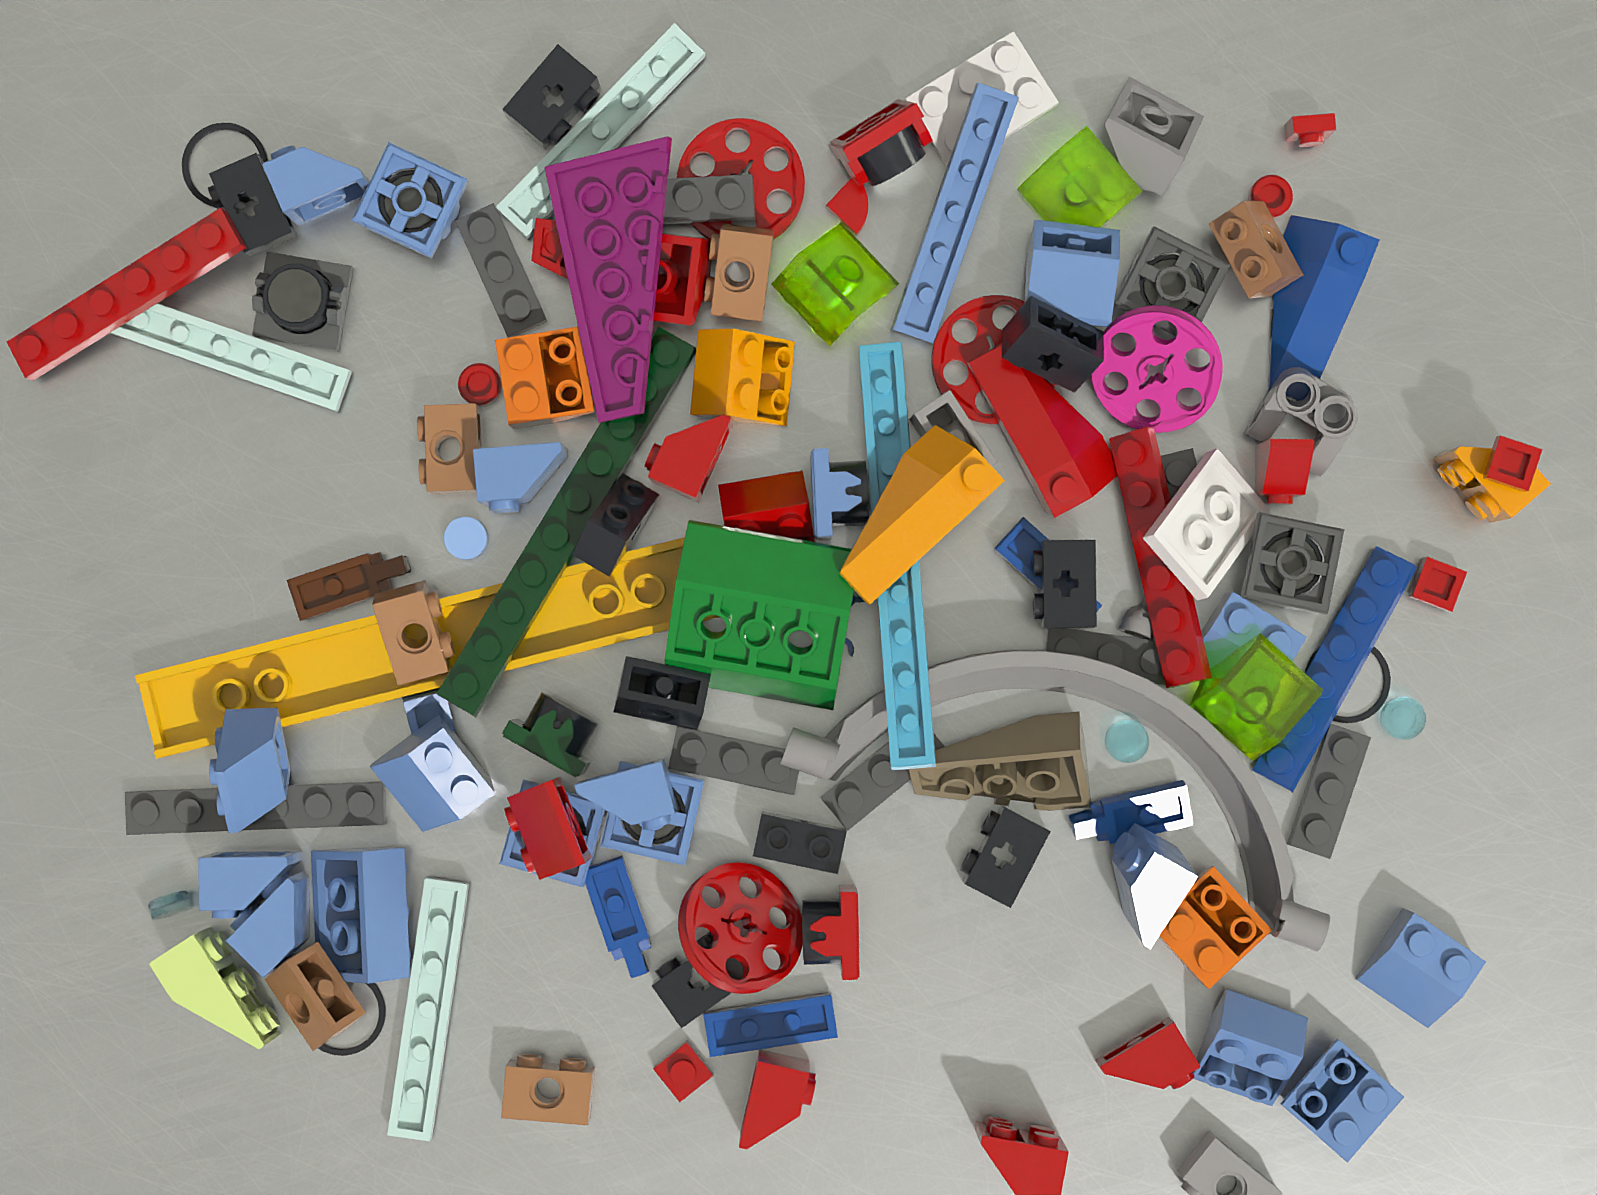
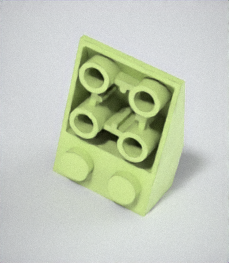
[148,926,281,1049]

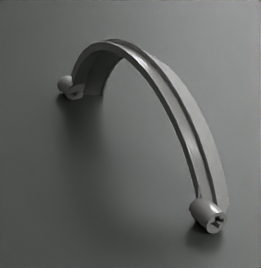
[780,650,1330,952]

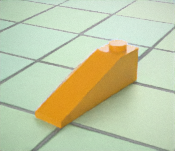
[839,425,1005,605]

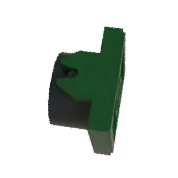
[502,692,598,778]

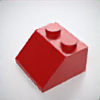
[644,414,733,503]
[504,777,592,880]
[739,1049,816,1149]

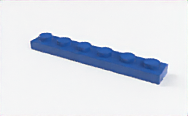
[1252,546,1417,793]

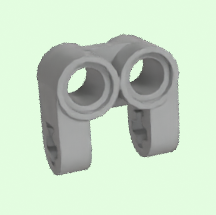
[1246,367,1358,477]

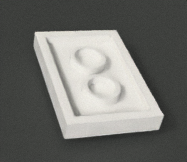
[905,31,1059,168]
[1143,448,1270,601]

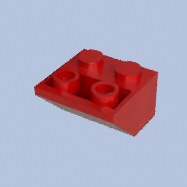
[718,470,815,542]
[975,1117,1069,1195]

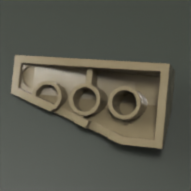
[909,711,1091,811]

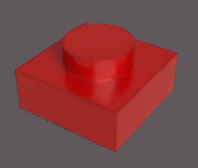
[1284,113,1336,147]
[1483,435,1543,492]
[1409,557,1467,612]
[653,1040,714,1103]

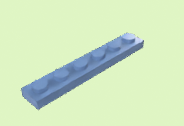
[891,82,1019,343]

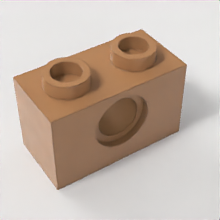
[1209,201,1304,298]
[704,223,774,321]
[417,404,482,494]
[372,580,455,686]
[265,942,366,1051]
[501,1054,595,1125]

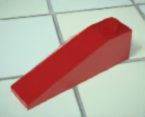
[531,218,712,325]
[967,343,1117,518]

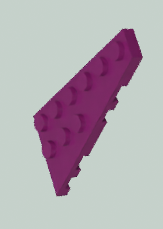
[544,136,672,423]

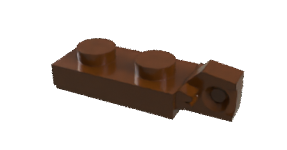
[286,552,411,621]

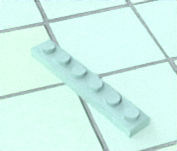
[496,23,706,239]
[111,304,352,412]
[387,877,469,1142]

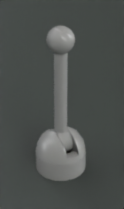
[1119,594,1154,640]

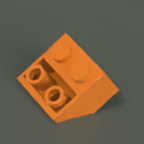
[495,326,595,429]
[1159,866,1272,989]

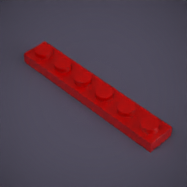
[7,208,247,381]
[1109,426,1212,688]

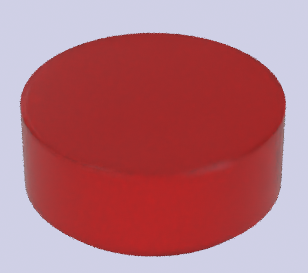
[1248,175,1293,219]
[458,363,502,407]

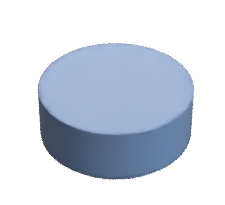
[444,517,488,560]

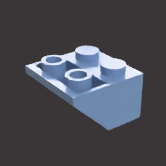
[1025,220,1120,327]
[209,707,291,833]
[226,871,310,978]
[1193,989,1308,1106]
[1280,1038,1404,1163]

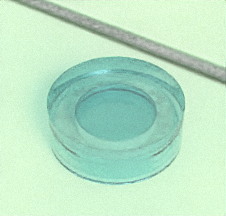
[1380,697,1426,740]
[1105,720,1149,763]
[148,890,194,920]

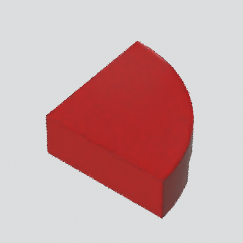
[826,178,868,236]

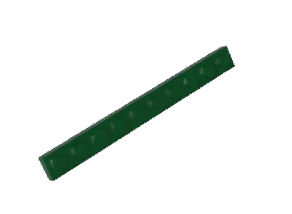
[436,327,696,718]

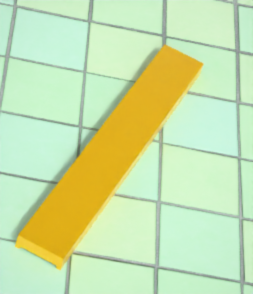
[135,537,721,759]

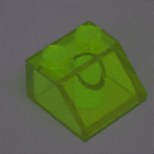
[1017,125,1142,228]
[771,222,899,346]
[1190,633,1323,761]

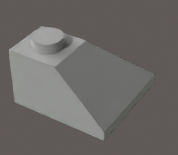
[1105,77,1204,197]

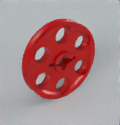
[677,118,805,240]
[931,295,1055,424]
[678,862,803,994]

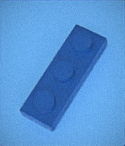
[703,993,838,1057]

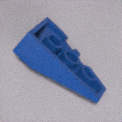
[1268,215,1380,401]

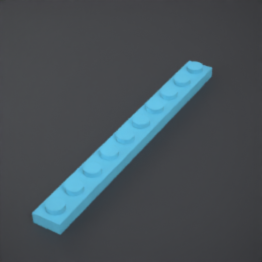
[859,341,936,770]

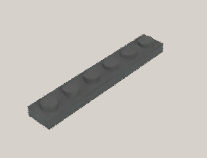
[125,781,387,835]

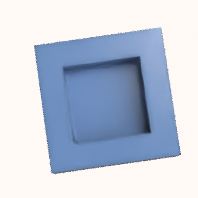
[402,688,456,734]

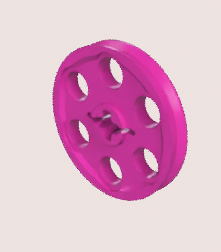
[1091,305,1223,433]

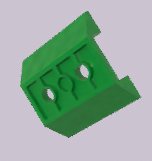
[664,520,854,710]

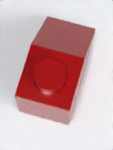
[1255,439,1314,505]
[1095,1017,1201,1089]

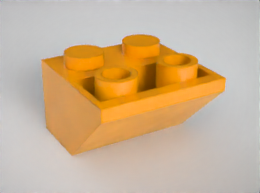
[690,328,795,426]
[1433,446,1551,523]

